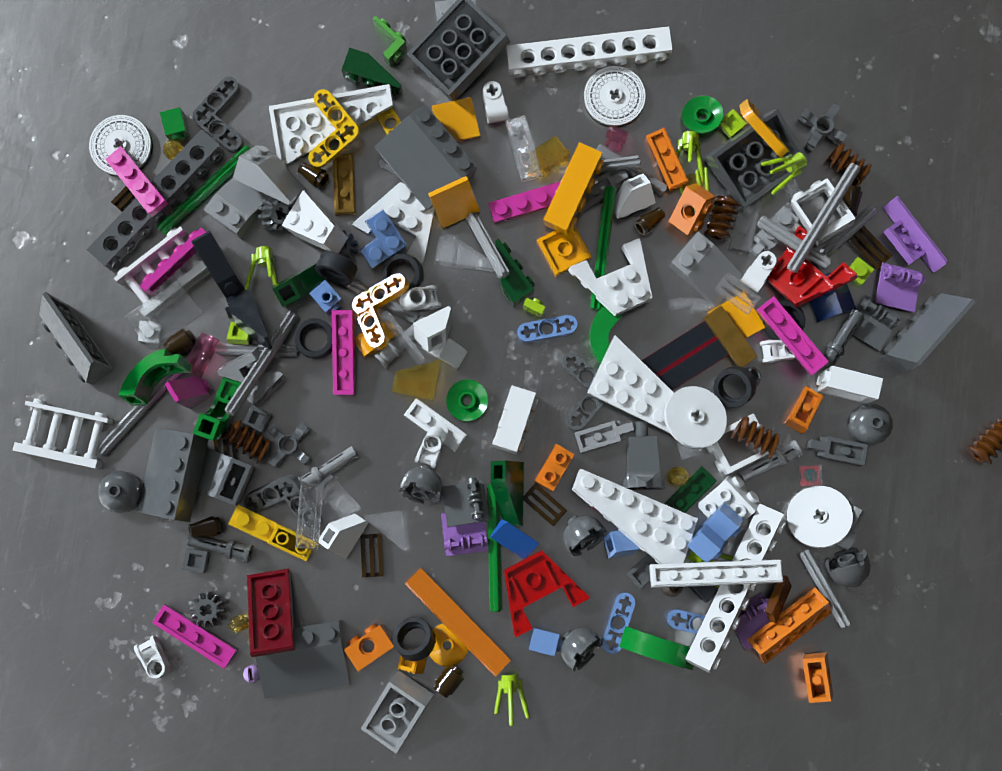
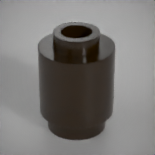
[163,328,197,355]
[433,664,464,698]

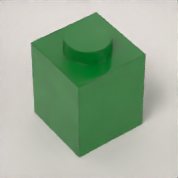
[160,107,190,142]

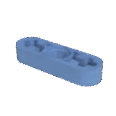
[517,315,577,343]
[602,593,635,654]
[667,609,725,634]

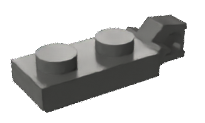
[807,436,869,466]

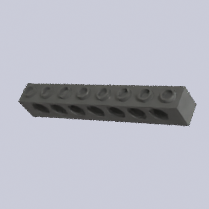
[87,129,224,271]

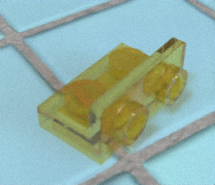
[522,135,570,179]

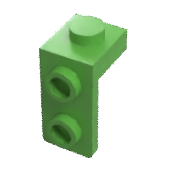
[373,16,407,66]

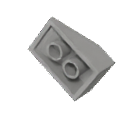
[233,145,306,205]
[203,178,268,239]
[668,231,743,307]
[361,670,434,753]

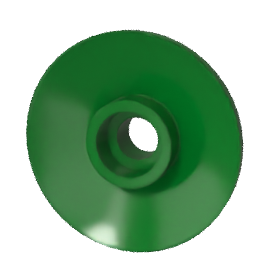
[682,96,723,134]
[446,379,488,421]

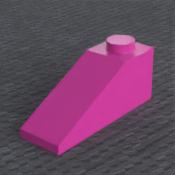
[165,376,212,409]

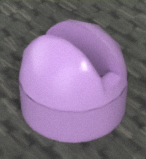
[243,665,260,683]

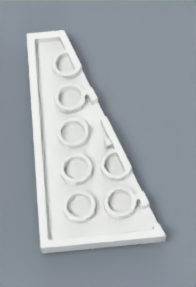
[269,84,394,165]
[587,335,700,433]
[572,469,698,564]

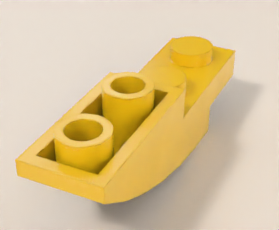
[228,505,316,561]

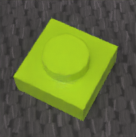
[719,109,747,139]
[849,257,874,287]
[523,297,545,318]
[227,322,251,345]

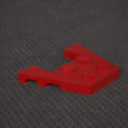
[767,226,858,307]
[504,550,590,637]

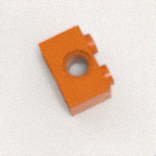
[668,183,716,235]
[534,444,575,492]
[344,623,394,671]
[802,652,834,703]

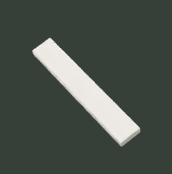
[649,560,783,588]

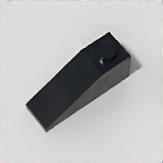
[191,231,245,298]
[225,289,273,350]

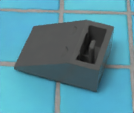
[197,448,254,506]

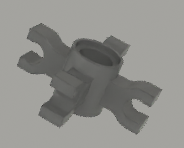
[798,103,847,152]
[266,423,312,468]

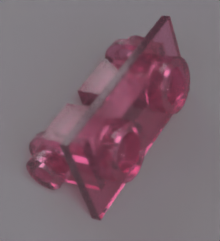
[187,332,220,378]

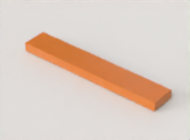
[405,568,511,677]

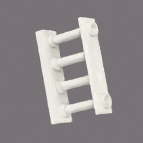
[114,227,210,320]
[13,399,114,470]

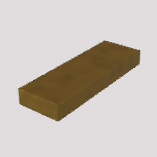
[333,153,356,216]
[703,306,758,367]

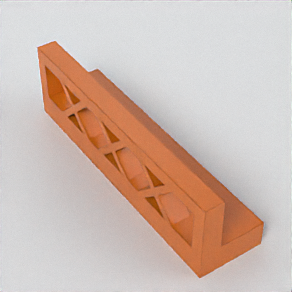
[747,588,832,664]

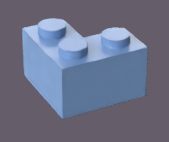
[359,210,407,268]
[687,502,744,562]

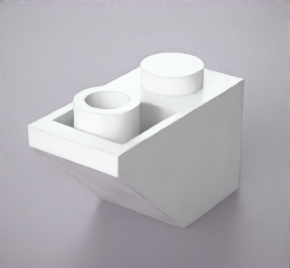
[613,174,656,219]
[413,306,452,353]
[317,513,369,559]

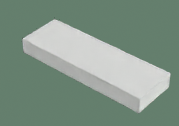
[404,398,467,452]

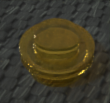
[163,140,183,160]
[667,467,689,486]
[228,615,249,633]

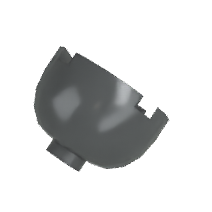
[848,404,893,446]
[399,466,443,504]
[98,471,142,513]
[563,515,607,556]
[825,547,871,588]
[560,627,603,672]

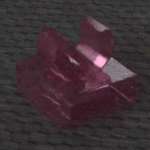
[605,125,629,151]

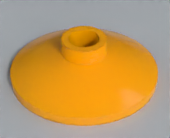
[429,624,468,667]

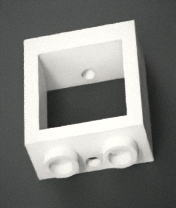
[790,178,855,246]
[816,366,883,404]
[706,413,769,475]

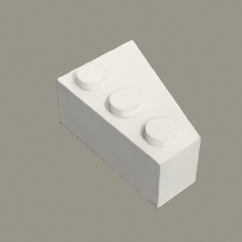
[282,190,348,253]
[492,385,538,455]

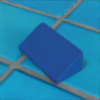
[490,519,539,559]

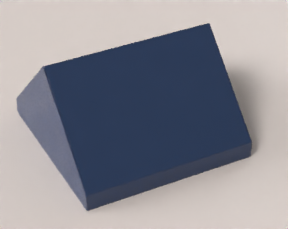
[809,273,856,323]

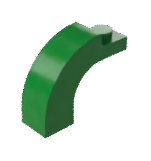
[589,306,622,366]
[118,349,193,406]
[193,377,242,441]
[619,626,694,670]

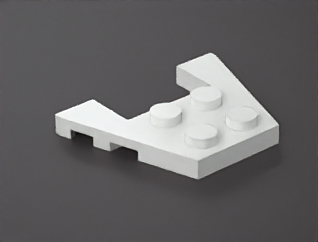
[352,182,435,266]
[568,238,652,316]

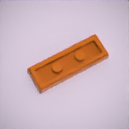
[646,127,689,191]

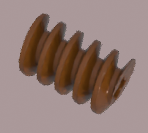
[824,143,872,186]
[704,195,741,242]
[731,416,780,459]
[967,419,1002,464]
[222,420,270,464]

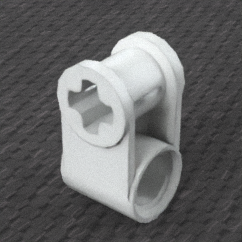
[483,81,509,124]
[740,251,776,293]
[399,285,442,311]
[760,340,795,364]
[415,426,446,470]
[134,635,171,678]

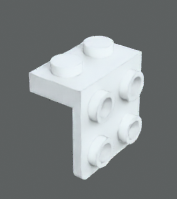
[698,472,761,522]

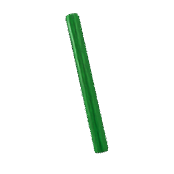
[157,145,251,235]
[590,186,616,310]
[487,484,503,612]

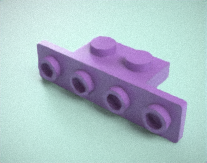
[883,196,948,272]

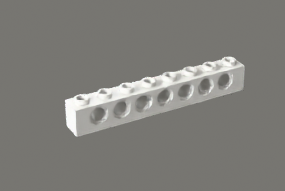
[506,26,672,78]
[685,504,786,674]

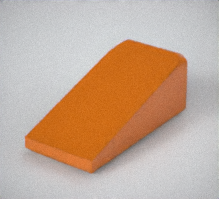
[785,386,824,434]

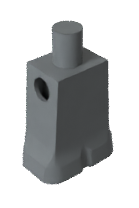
[622,421,666,490]

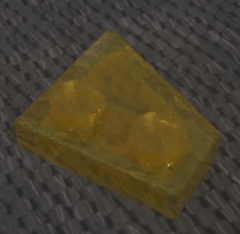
[392,360,441,400]

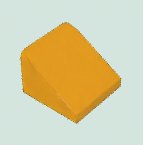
[397,647,427,674]

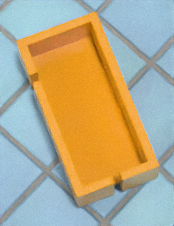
[543,142,604,235]

